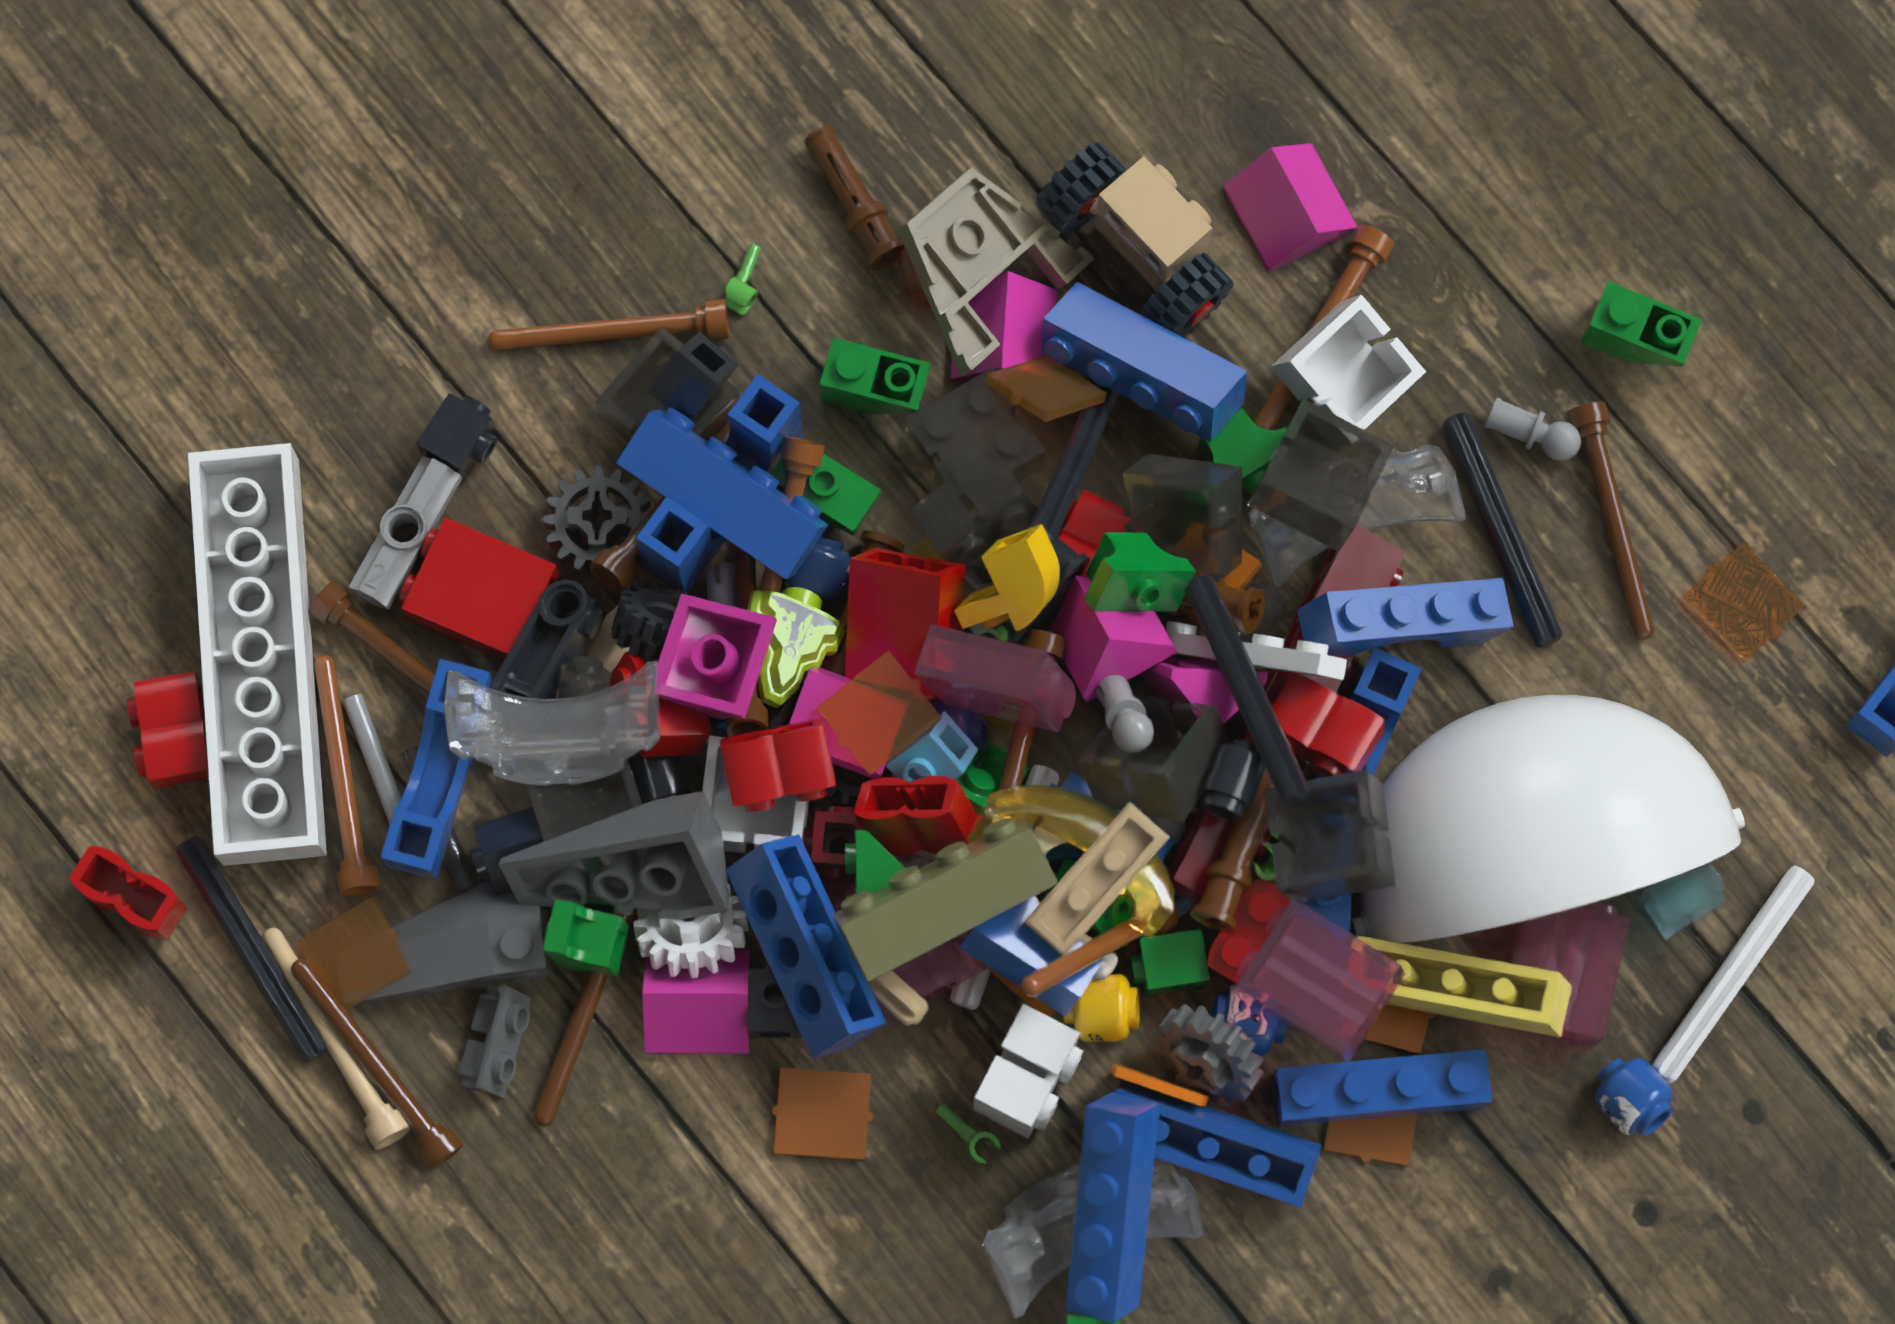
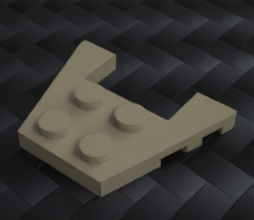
[898,167,1094,376]

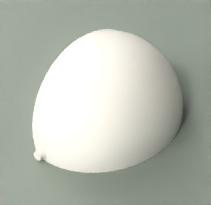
[1351,695,1745,943]

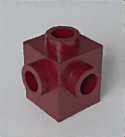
[803,806,863,884]

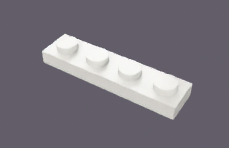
[1166,621,1347,680]

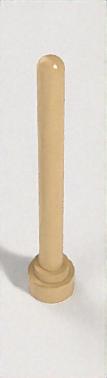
[262,928,411,1150]

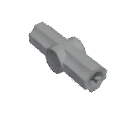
[349,456,462,610]

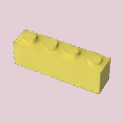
[1345,935,1572,1037]

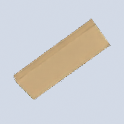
[1024,802,1170,956]

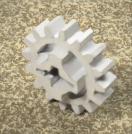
[634,884,748,978]

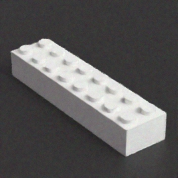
[188,443,327,866]

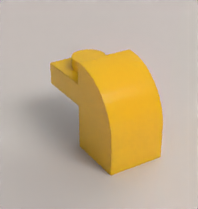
[954,524,1060,632]

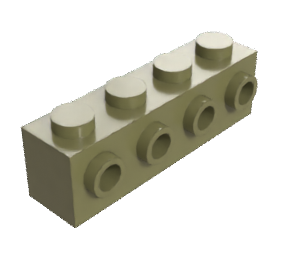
[832,817,1058,982]

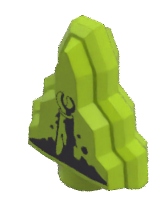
[747,587,845,708]

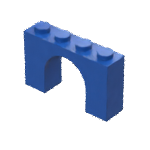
[636,374,803,595]
[959,772,1176,1016]

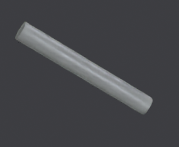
[343,694,402,825]

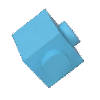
[886,711,978,782]

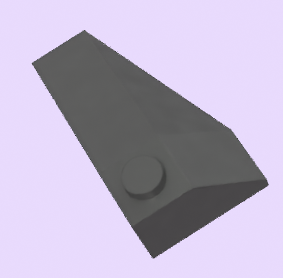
[499,791,730,919]
[338,881,551,1006]

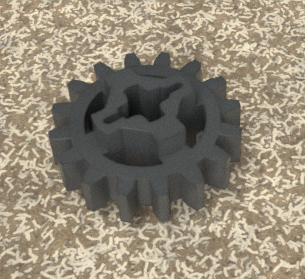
[543,466,651,575]
[1152,1004,1264,1105]

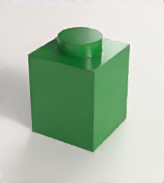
[1130,929,1210,997]

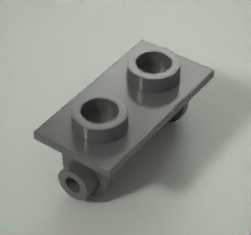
[458,985,532,1098]

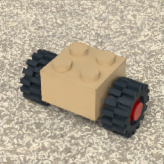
[1035,142,1234,338]

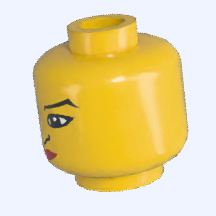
[1064,974,1140,1042]

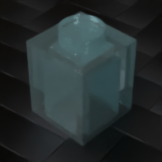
[1638,864,1727,941]

